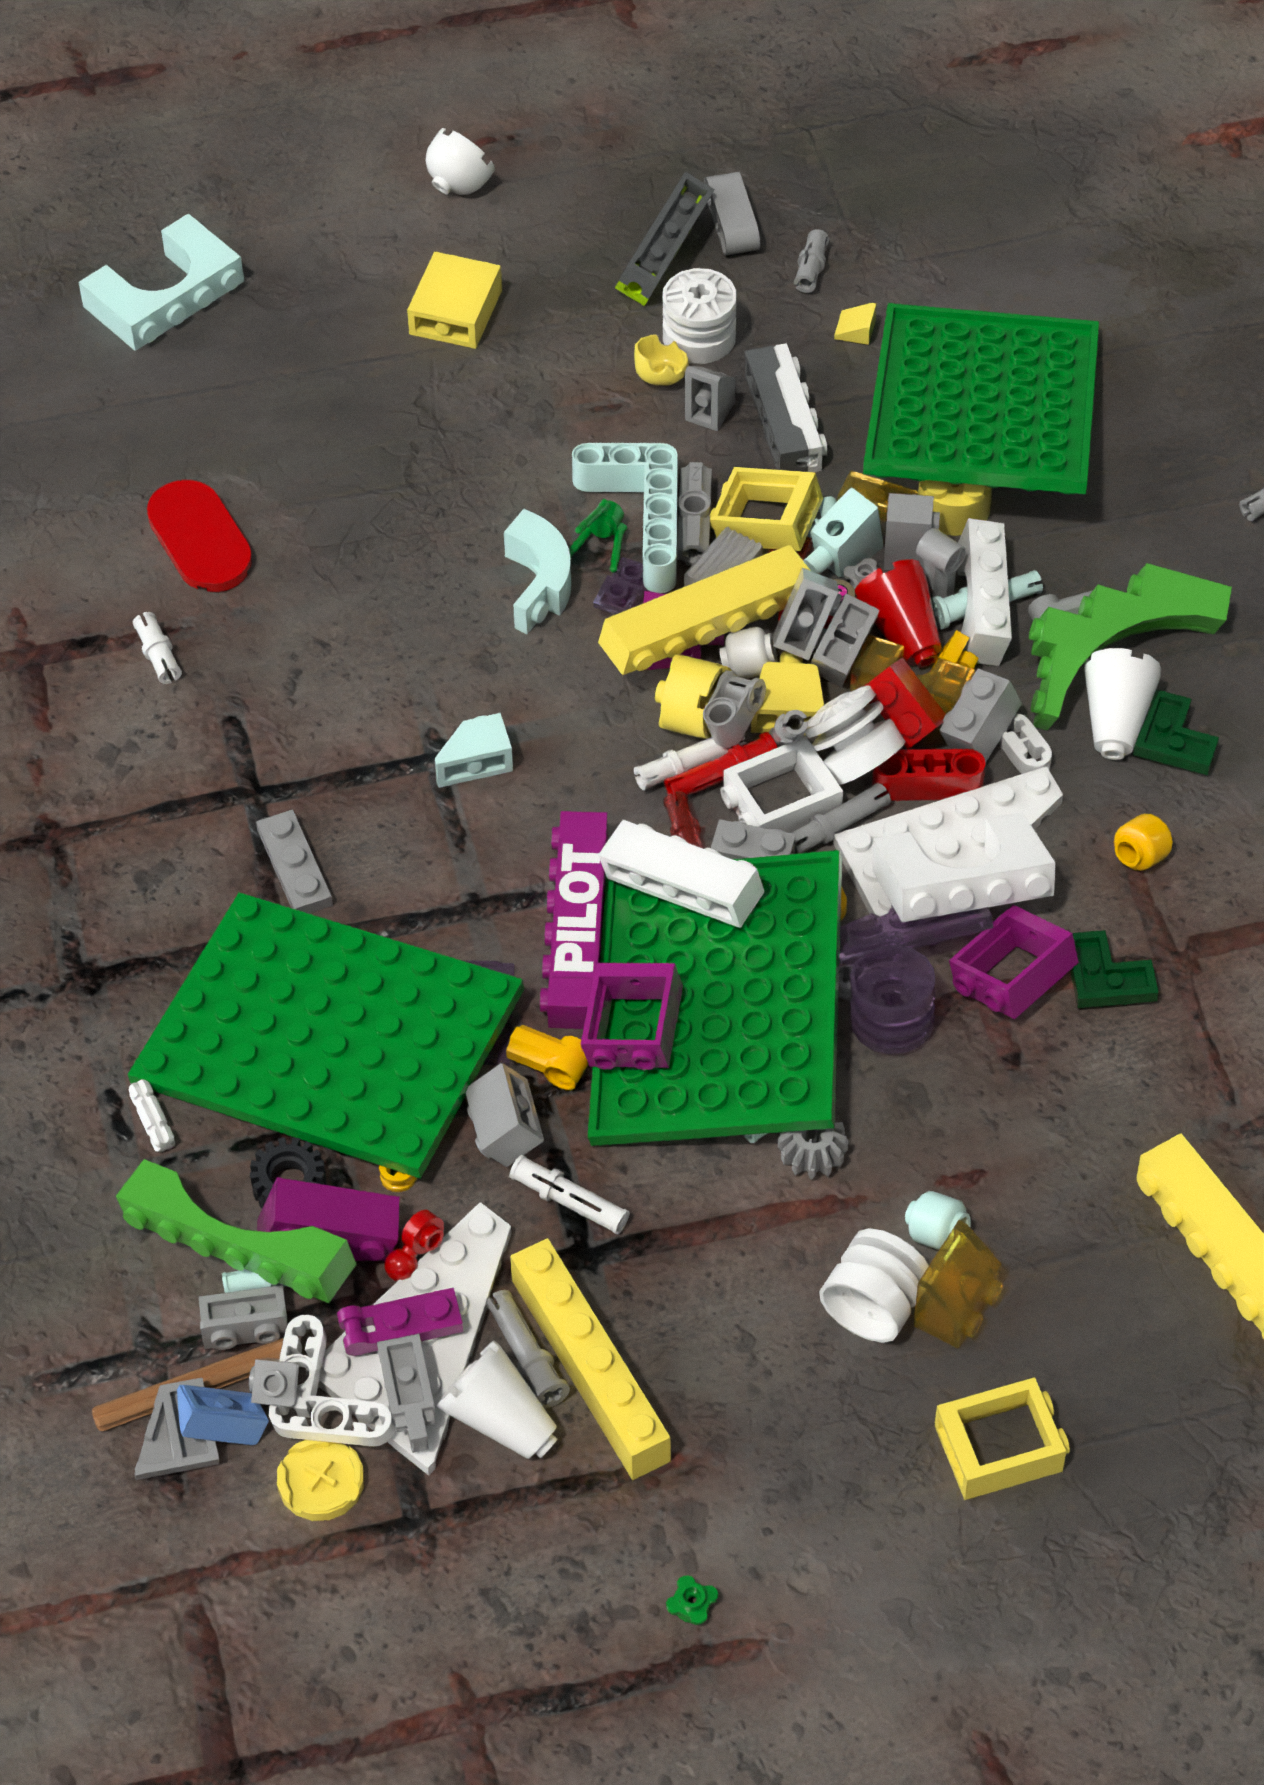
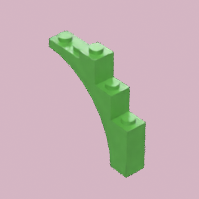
[1029,563,1232,730]

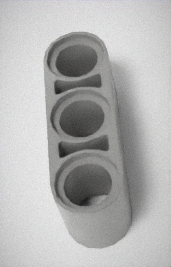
[704,172,760,256]

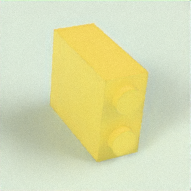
[407,251,502,349]

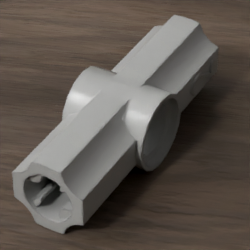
[677,462,712,566]

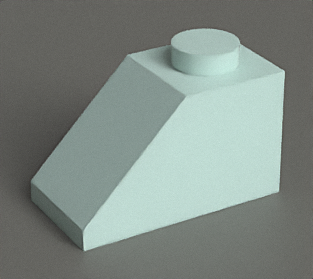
[435,713,513,788]

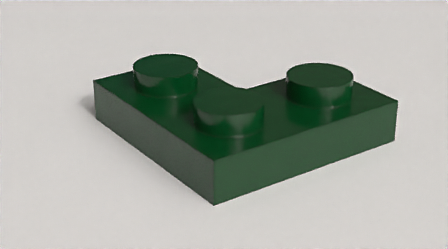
[1133,689,1219,775]
[1070,930,1159,1008]

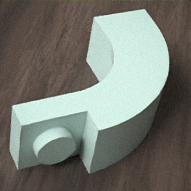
[504,509,571,634]

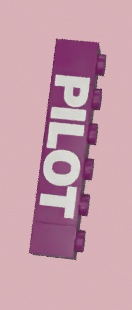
[540,811,608,1029]

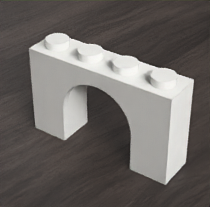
[872,812,1055,922]

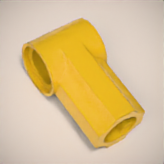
[506,1025,589,1090]

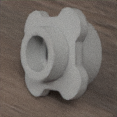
[843,558,878,590]

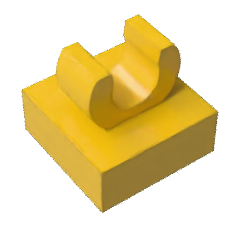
[929,630,978,682]

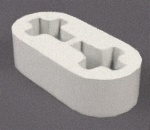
[998,713,1052,774]

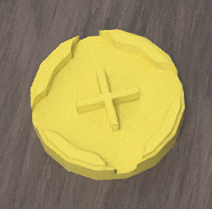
[277,1440,364,1521]

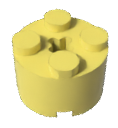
[918,480,992,536]
[655,654,731,739]

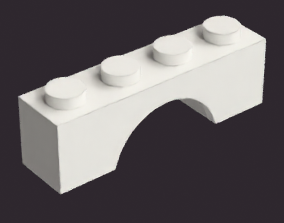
[957,518,1012,666]

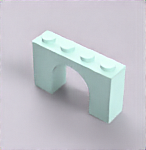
[79,214,244,351]

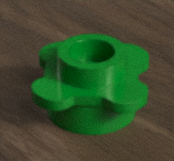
[666,1575,718,1625]

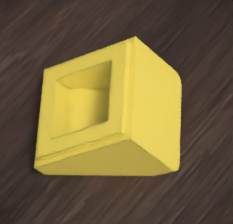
[834,303,877,345]

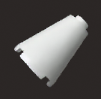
[1084,648,1161,760]
[436,1340,557,1459]

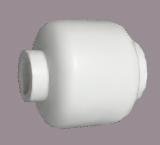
[720,627,777,679]

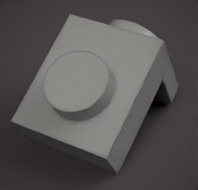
[249,1357,299,1407]

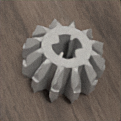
[778,1122,848,1180]

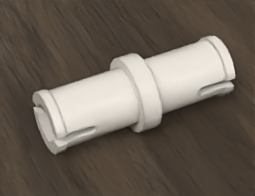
[133,612,182,684]

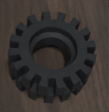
[250,1137,327,1208]

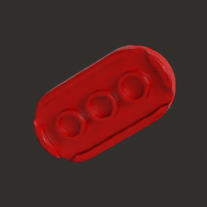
[147,480,252,592]

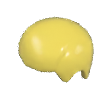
[634,335,689,386]

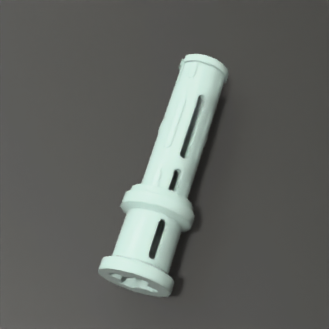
[931,570,1043,630]

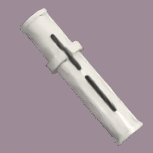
[634,736,746,790]
[509,1155,630,1235]

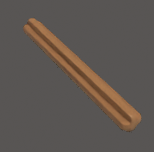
[92,1338,284,1431]

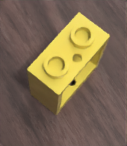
[710,467,823,551]
[935,1377,1070,1500]

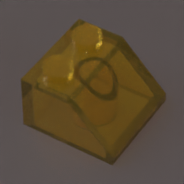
[914,1220,1003,1349]

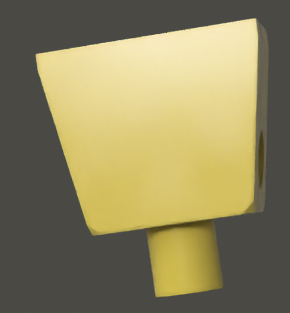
[751,651,824,736]

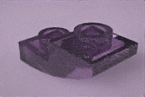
[593,557,649,614]

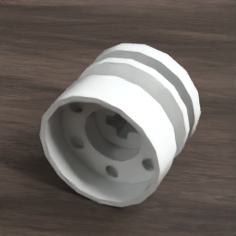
[663,268,737,364]
[805,685,905,785]
[819,1228,932,1343]

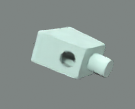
[803,487,884,577]

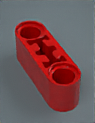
[872,749,986,801]

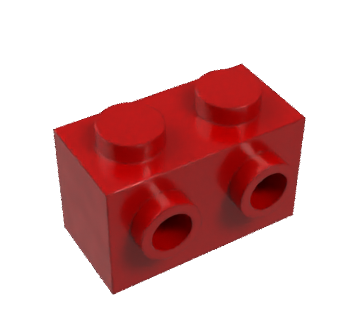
[865,657,946,749]

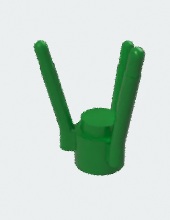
[569,499,627,573]

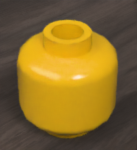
[1114,813,1173,871]

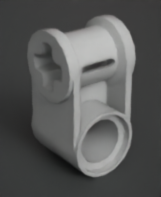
[703,670,766,747]

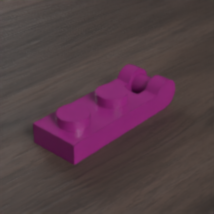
[337,1287,464,1356]

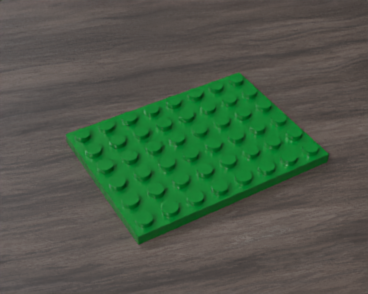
[863,303,1099,495]
[588,850,842,1146]
[127,892,525,1179]

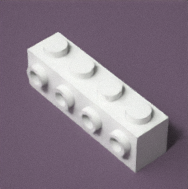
[598,820,764,928]

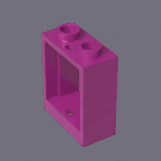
[949,905,1079,1019]
[581,963,683,1070]

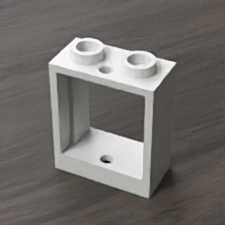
[720,736,843,833]

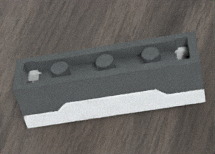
[745,343,827,472]

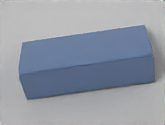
[177,1385,269,1445]

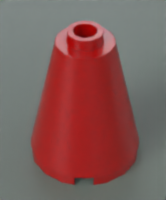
[854,559,942,668]

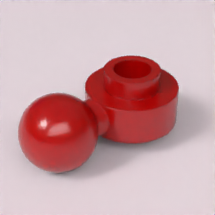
[384,1209,444,1282]

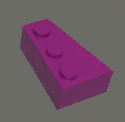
[257,1177,400,1261]

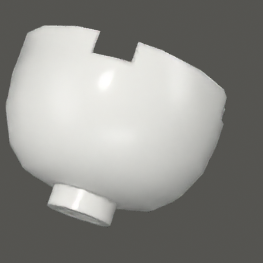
[425,128,495,195]

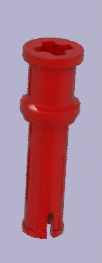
[664,732,778,802]

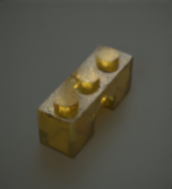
[850,635,975,714]

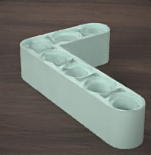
[572,443,678,593]

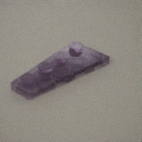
[839,905,993,967]

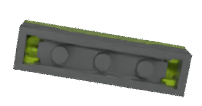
[615,172,715,306]

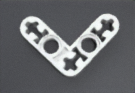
[269,1315,395,1446]

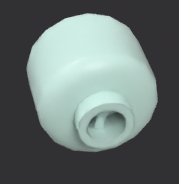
[905,1191,971,1251]

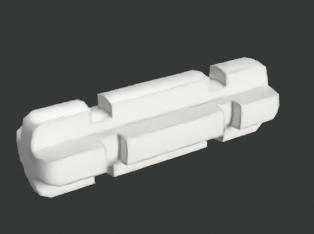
[128,1079,175,1152]

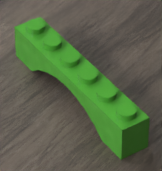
[116,1159,357,1303]

